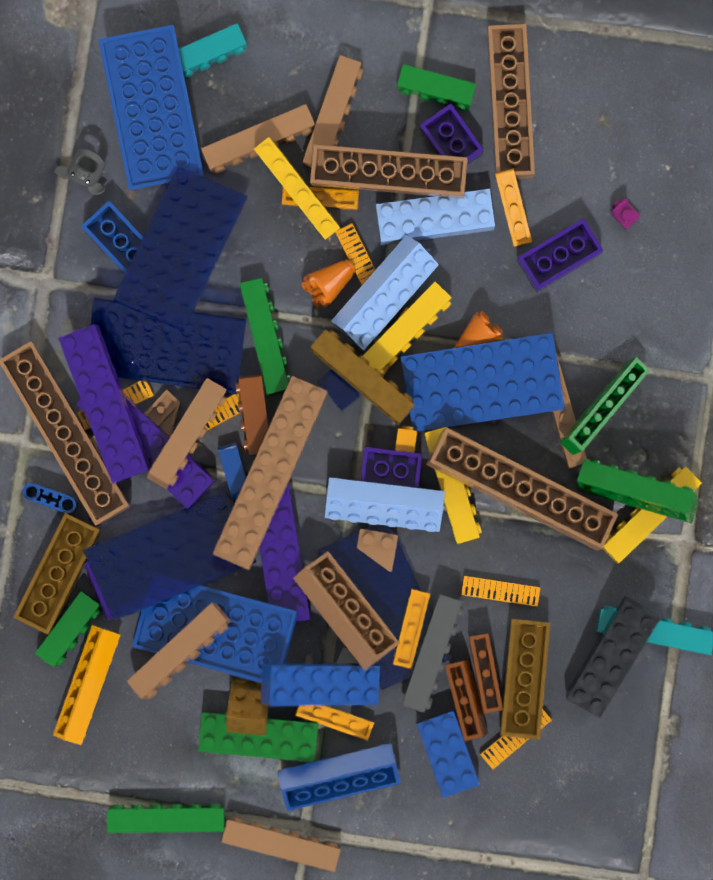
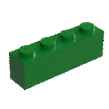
[397,64,476,111]
[35,591,102,668]

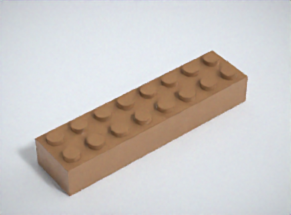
[487,24,535,180]
[310,145,468,199]

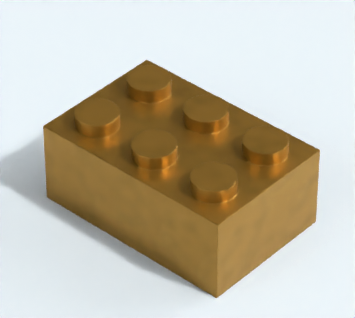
[226,675,269,735]

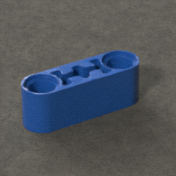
[217,442,246,500]
[22,483,78,514]

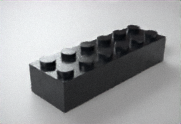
[566,596,660,718]

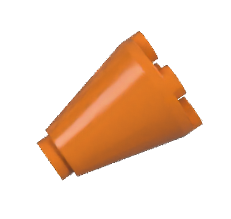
[301,260,355,308]
[454,311,503,348]

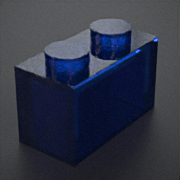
[318,370,360,412]

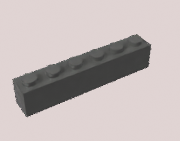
[402,594,464,712]

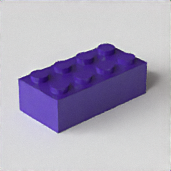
[517,218,604,293]

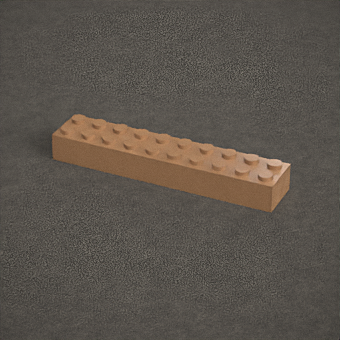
[0,341,131,526]
[213,376,328,570]
[426,428,618,551]

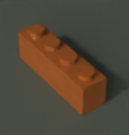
[235,374,269,455]
[468,633,503,714]
[445,659,488,741]

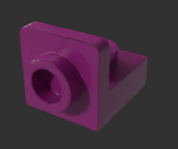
[611,198,641,230]

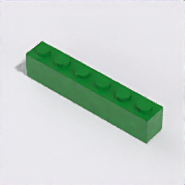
[240,278,291,396]
[559,357,650,455]
[107,803,225,833]

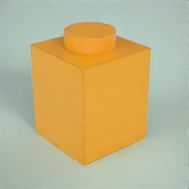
[395,426,417,453]

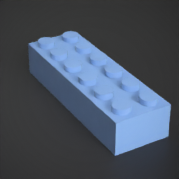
[376,189,495,245]
[331,235,439,351]
[325,478,445,532]

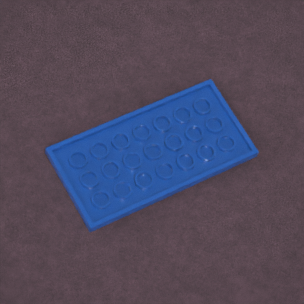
[98,25,204,190]
[401,333,565,432]
[132,572,298,683]

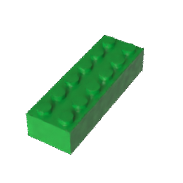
[577,459,699,524]
[198,712,319,762]

